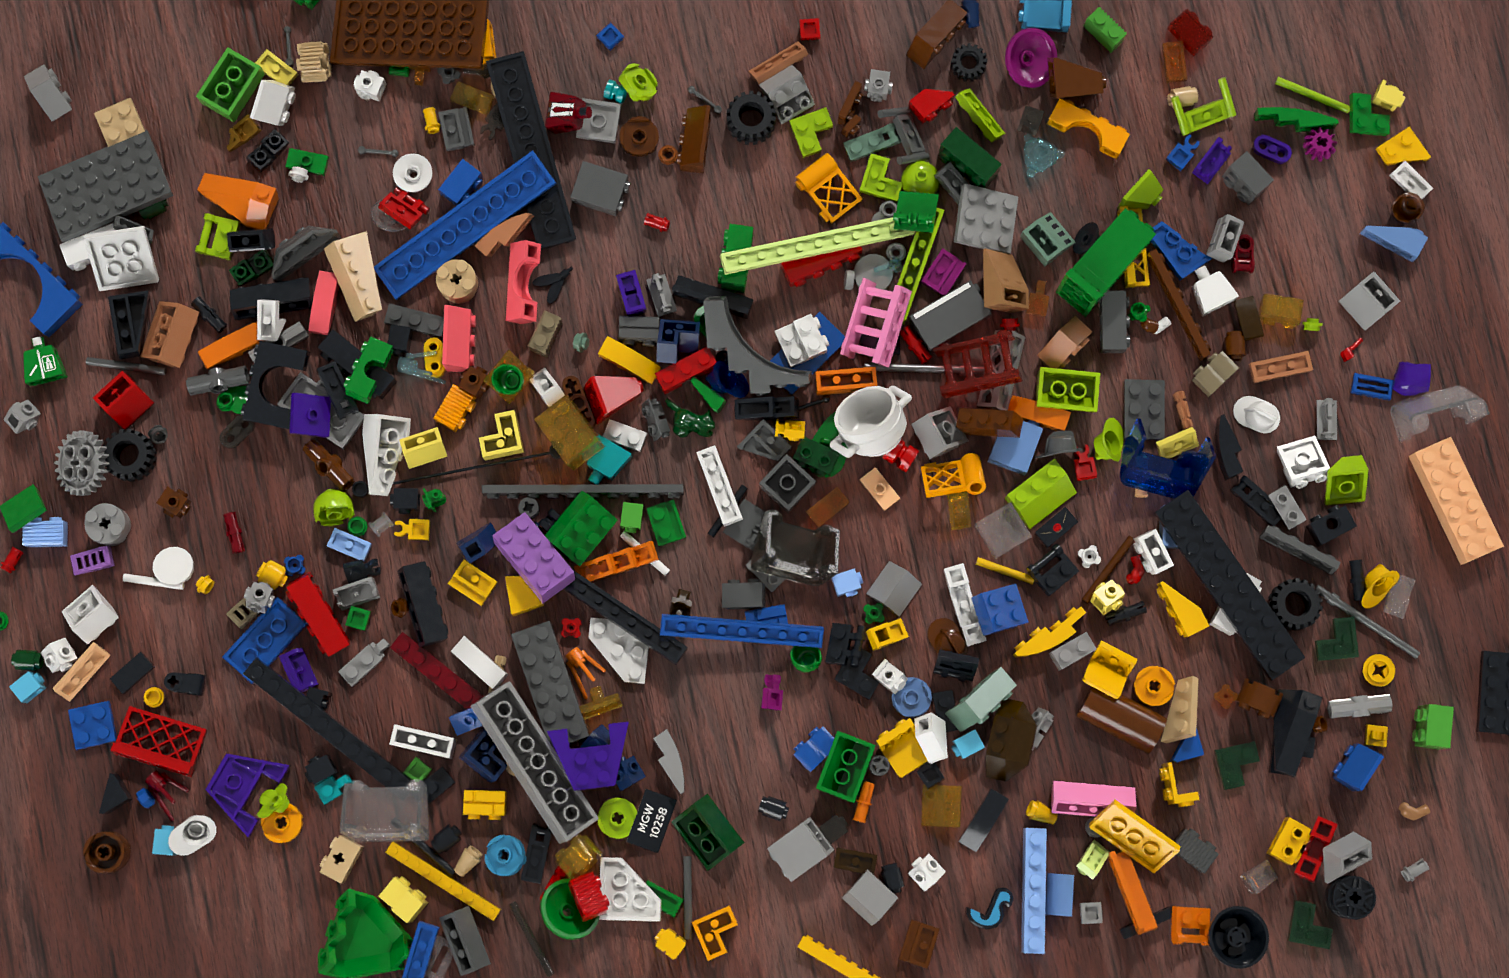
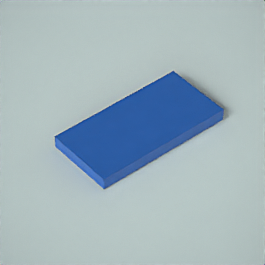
[770,312,845,395]
[222,597,308,684]

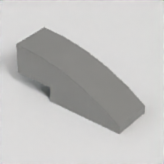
[653,729,684,794]

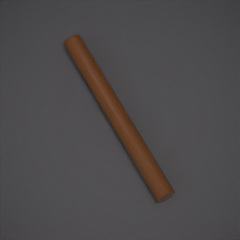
[1082,536,1134,604]

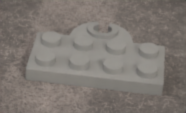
[277,372,364,450]

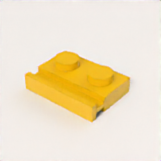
[775,419,805,441]
[448,560,498,606]

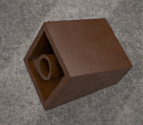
[1047,57,1106,98]

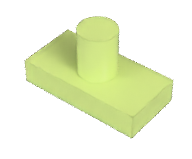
[1077,840,1109,879]

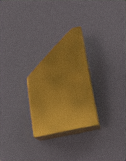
[227,114,262,152]

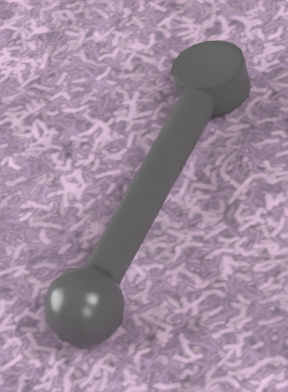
[284,26,294,66]
[688,86,722,114]
[358,146,399,157]

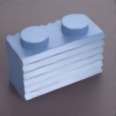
[22,517,68,548]

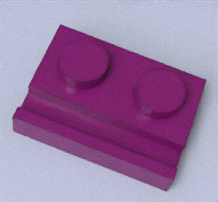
[921,248,967,296]

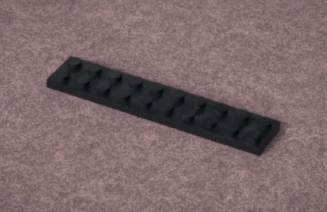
[486,51,576,250]
[1154,490,1305,681]

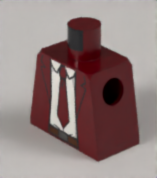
[545,92,592,134]

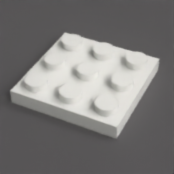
[84,226,159,291]

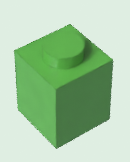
[620,502,644,533]

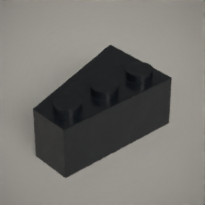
[108,290,150,360]

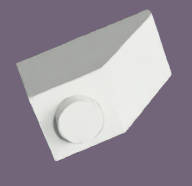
[528,367,569,413]

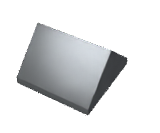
[866,561,922,617]
[842,870,898,926]

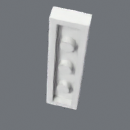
[696,445,743,527]

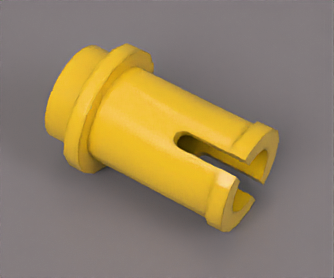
[423,107,441,134]

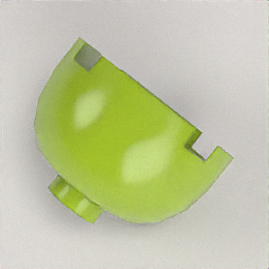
[900,161,940,194]
[313,489,355,526]

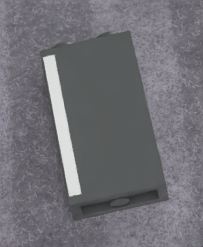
[908,280,992,353]

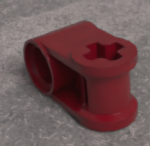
[1231,234,1255,273]

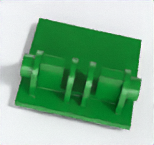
[893,191,939,233]

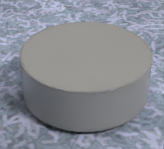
[844,270,855,290]

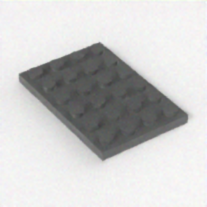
[38,130,174,243]

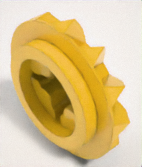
[1362,654,1395,687]

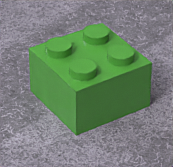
[1412,704,1454,749]

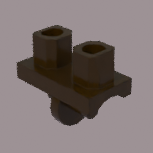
[670,589,692,616]

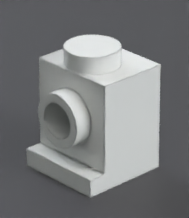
[872,659,908,694]

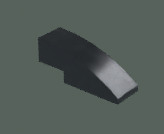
[734,396,799,420]
[1215,414,1243,481]
[958,788,1009,852]

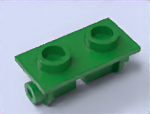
[422,488,446,513]

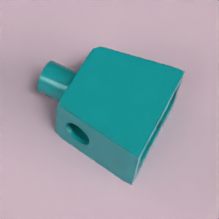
[587,434,632,485]

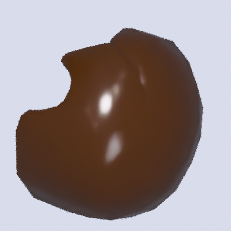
[1391,192,1425,224]

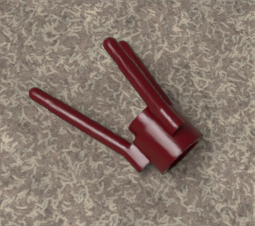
[145,771,189,822]

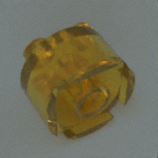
[555,834,603,880]

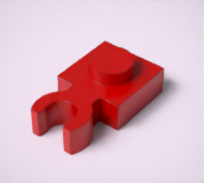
[1073,445,1097,481]

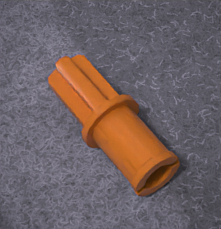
[853,782,875,823]

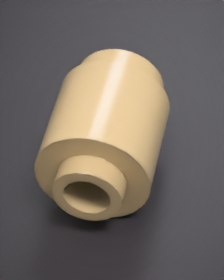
[1167,86,1198,108]

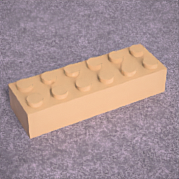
[1409,437,1504,565]

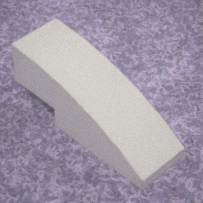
[451,636,508,690]

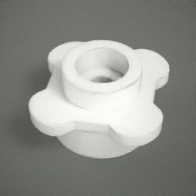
[1078,545,1101,568]

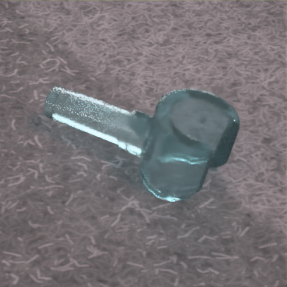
[874,257,903,273]

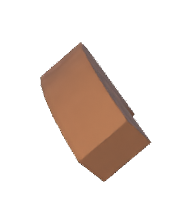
[475,213,534,257]

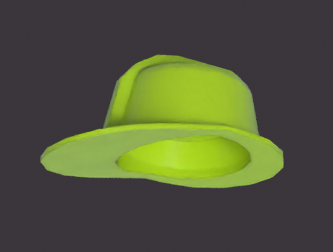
[1093,418,1124,462]

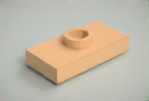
[860,467,900,511]

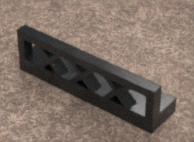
[672,275,754,319]

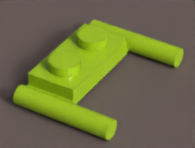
[1171,77,1237,135]

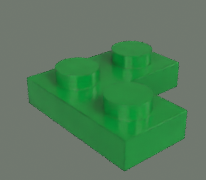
[1350,93,1390,136]

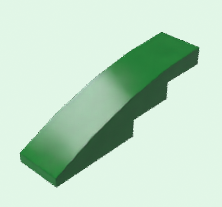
[1254,107,1339,132]

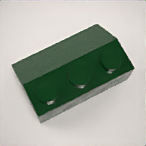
[671,793,745,871]

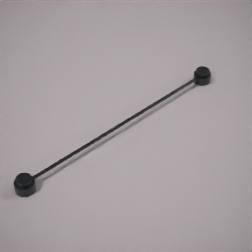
[352,442,566,498]

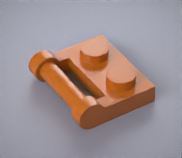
[1171,906,1210,946]

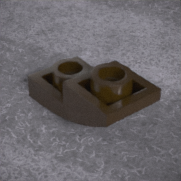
[1234,296,1264,341]

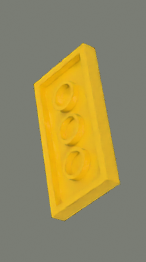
[1089,799,1180,873]

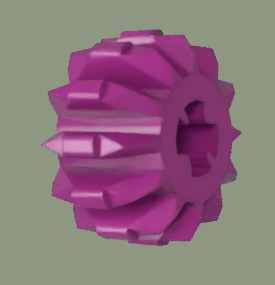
[1303,127,1337,162]

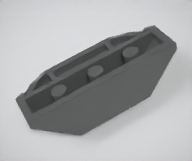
[271,226,342,282]

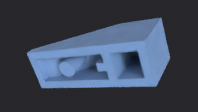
[1360,226,1428,262]

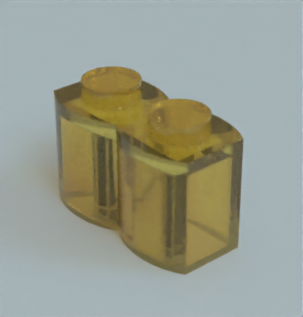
[1259,294,1304,328]

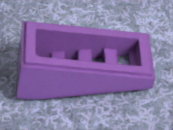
[70,545,115,576]

